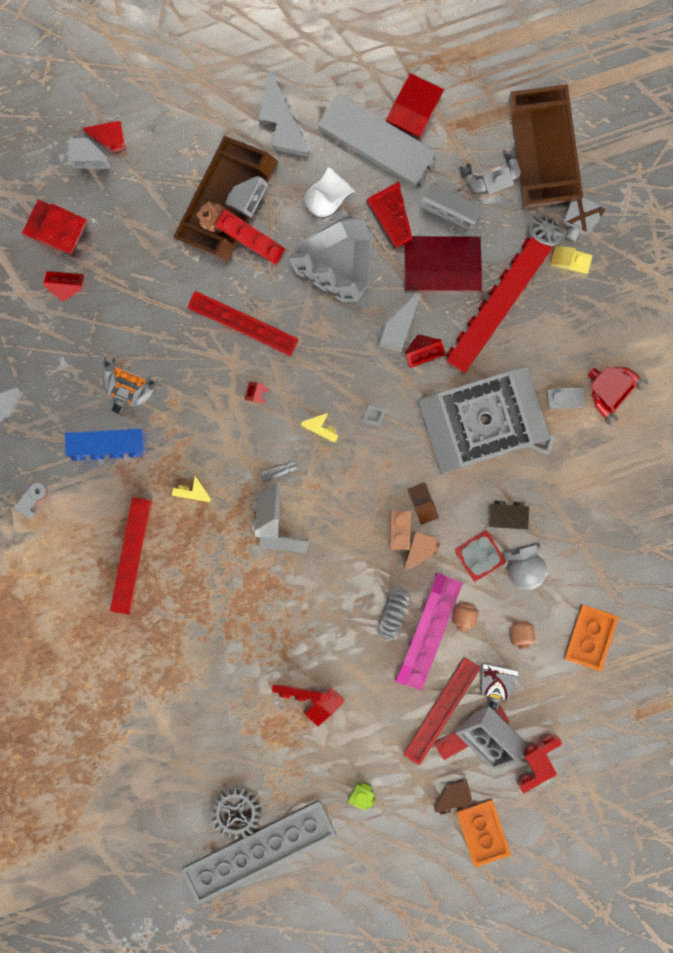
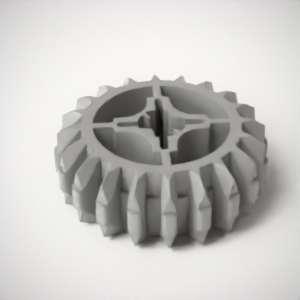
[377,587,410,640]
[210,786,262,839]

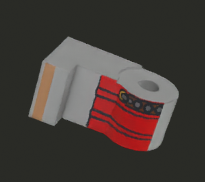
[14,483,48,520]

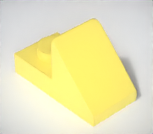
[550,246,593,275]
[301,413,338,443]
[172,476,212,502]

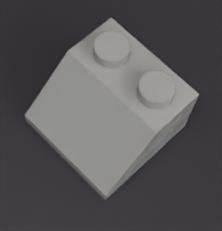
[68,135,111,168]

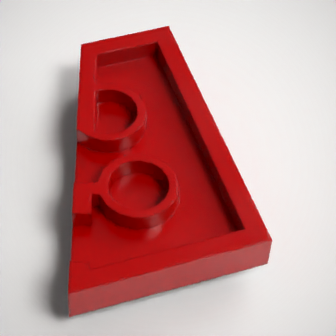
[366,181,412,249]

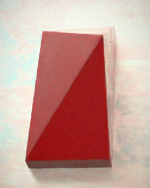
[43,271,84,302]
[405,334,446,368]

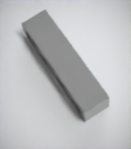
[259,537,308,553]

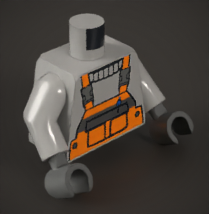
[460,147,521,194]
[102,356,160,414]

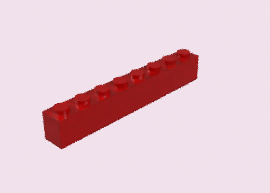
[445,237,552,375]

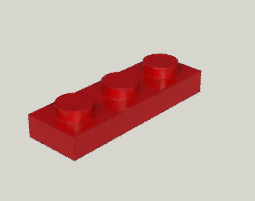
[272,684,331,705]

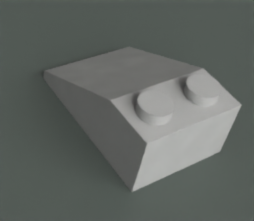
[377,293,421,353]
[251,482,281,539]

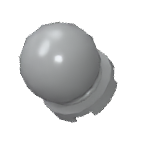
[503,542,547,590]

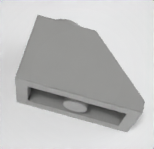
[225,176,269,218]
[0,387,23,422]
[546,388,586,410]

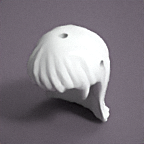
[304,167,355,217]

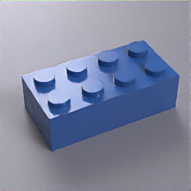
[65,429,147,461]

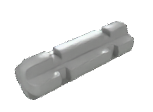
[260,460,297,482]

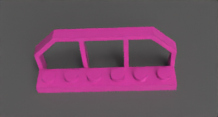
[395,573,463,691]

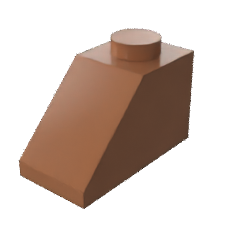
[404,532,440,569]

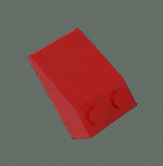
[386,73,444,141]

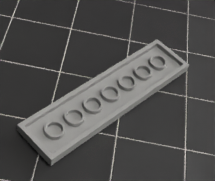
[181,801,336,905]

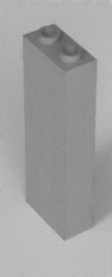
[318,92,436,187]

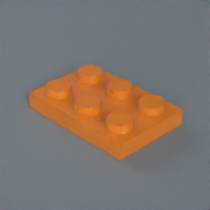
[564,604,619,671]
[456,799,511,867]

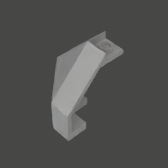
[289,214,373,302]

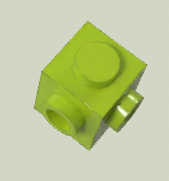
[348,782,376,811]

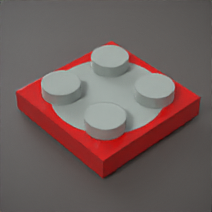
[454,530,507,582]

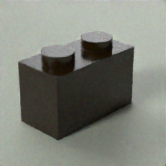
[488,501,529,530]

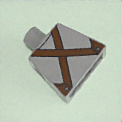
[563,197,607,242]

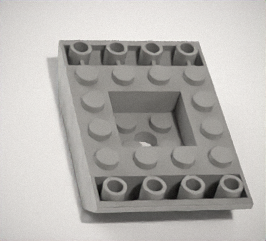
[418,367,551,474]

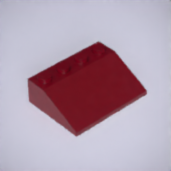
[404,236,482,294]

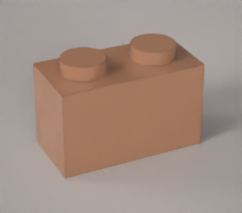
[390,511,411,550]

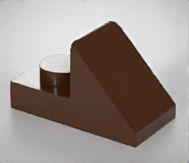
[407,482,439,525]

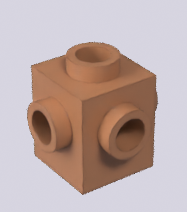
[196,201,224,234]

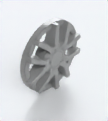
[529,215,563,245]

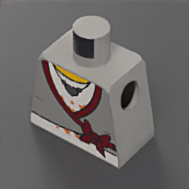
[480,664,519,711]

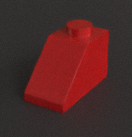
[83,121,126,152]
[304,686,345,727]

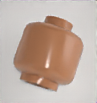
[452,602,479,631]
[510,621,536,650]

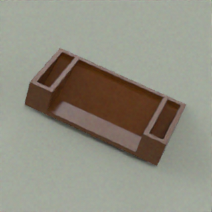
[509,84,583,209]
[173,136,278,263]

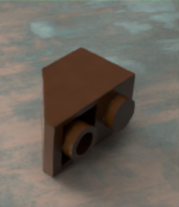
[434,778,473,815]

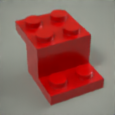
[22,199,88,255]
[516,733,563,794]

